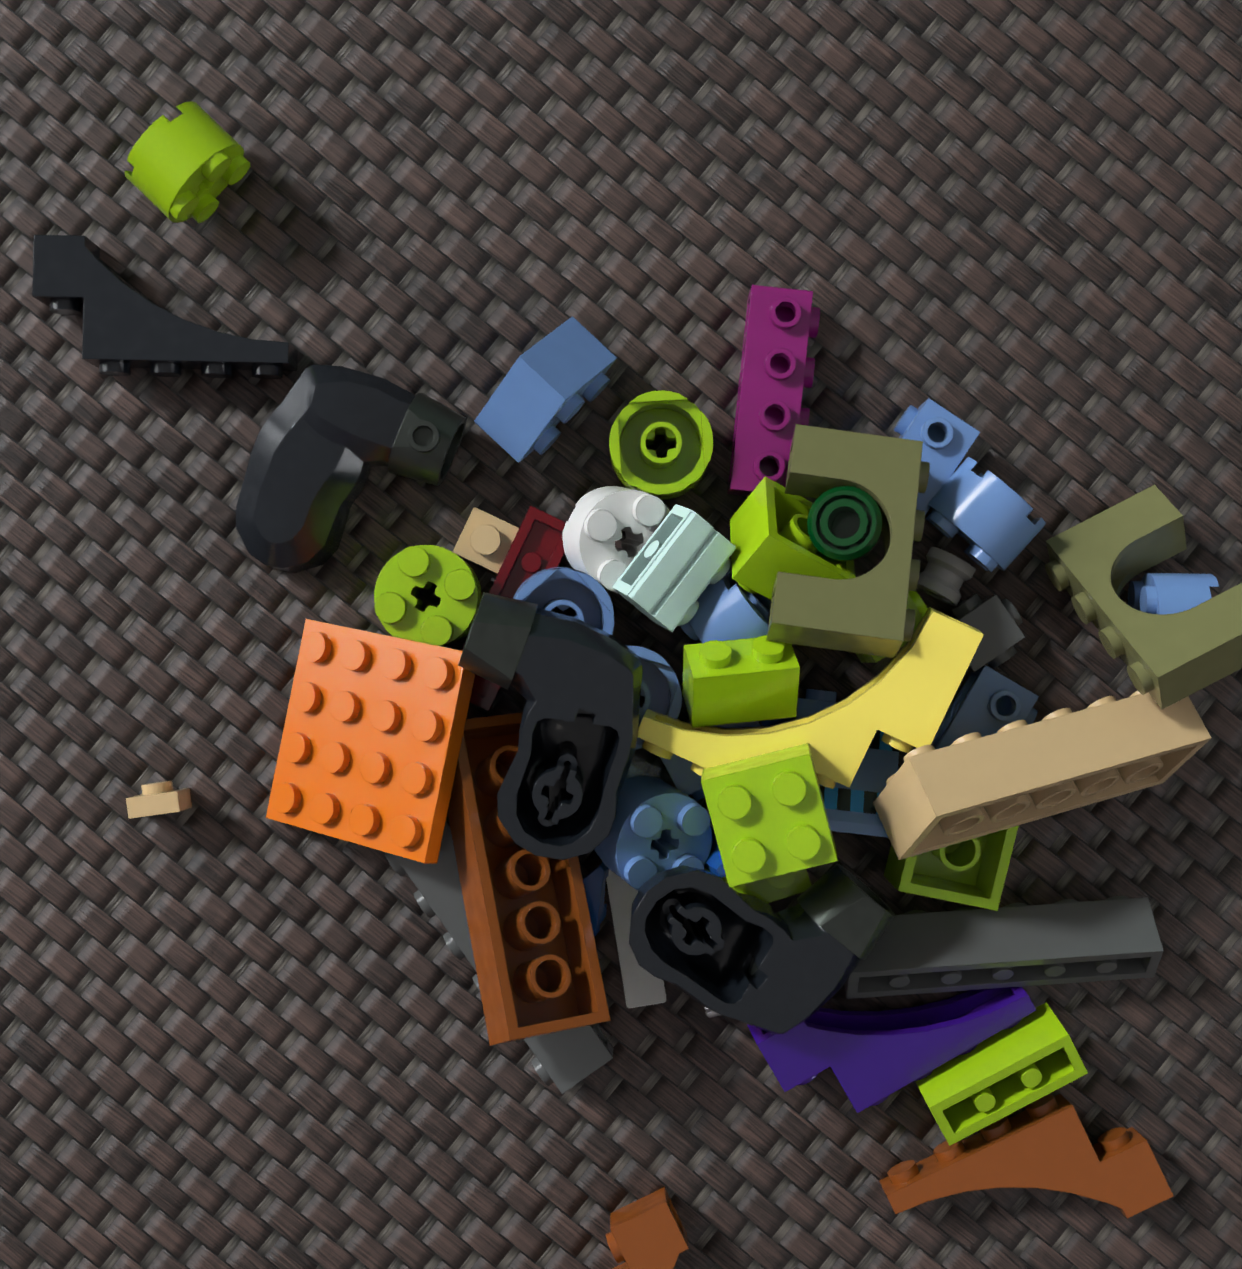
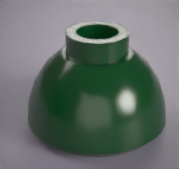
[807,486,882,561]

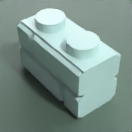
[612,504,736,632]

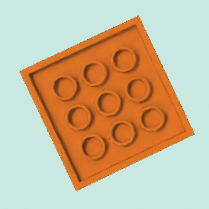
[266,619,475,864]

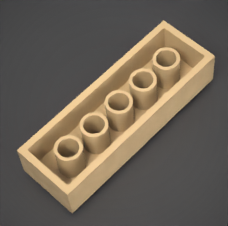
[873,690,1212,860]

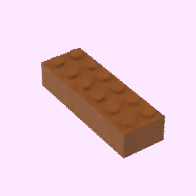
[448,712,611,1046]

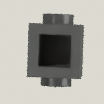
[951,593,1025,672]

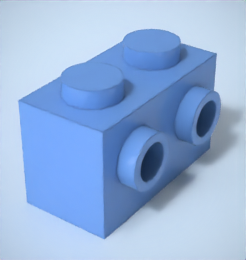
[893,398,980,515]
[931,665,1039,750]

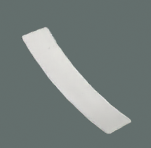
[606,869,666,1008]

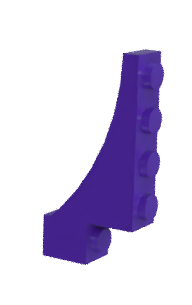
[747,987,1036,1113]

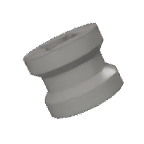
[917,547,976,606]

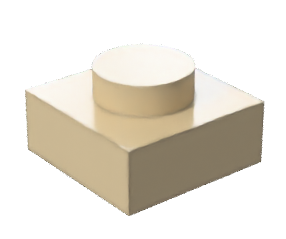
[453,507,519,574]
[126,780,192,819]

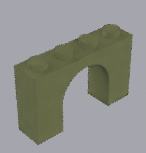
[766,424,930,658]
[1045,485,1242,709]

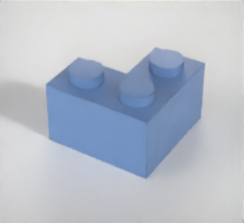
[474,316,617,463]

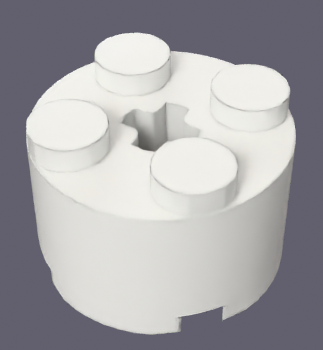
[562,486,670,593]

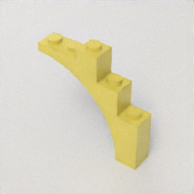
[638,607,984,789]

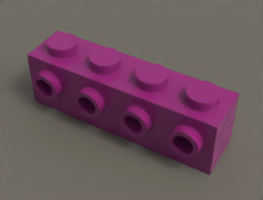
[727,285,820,496]

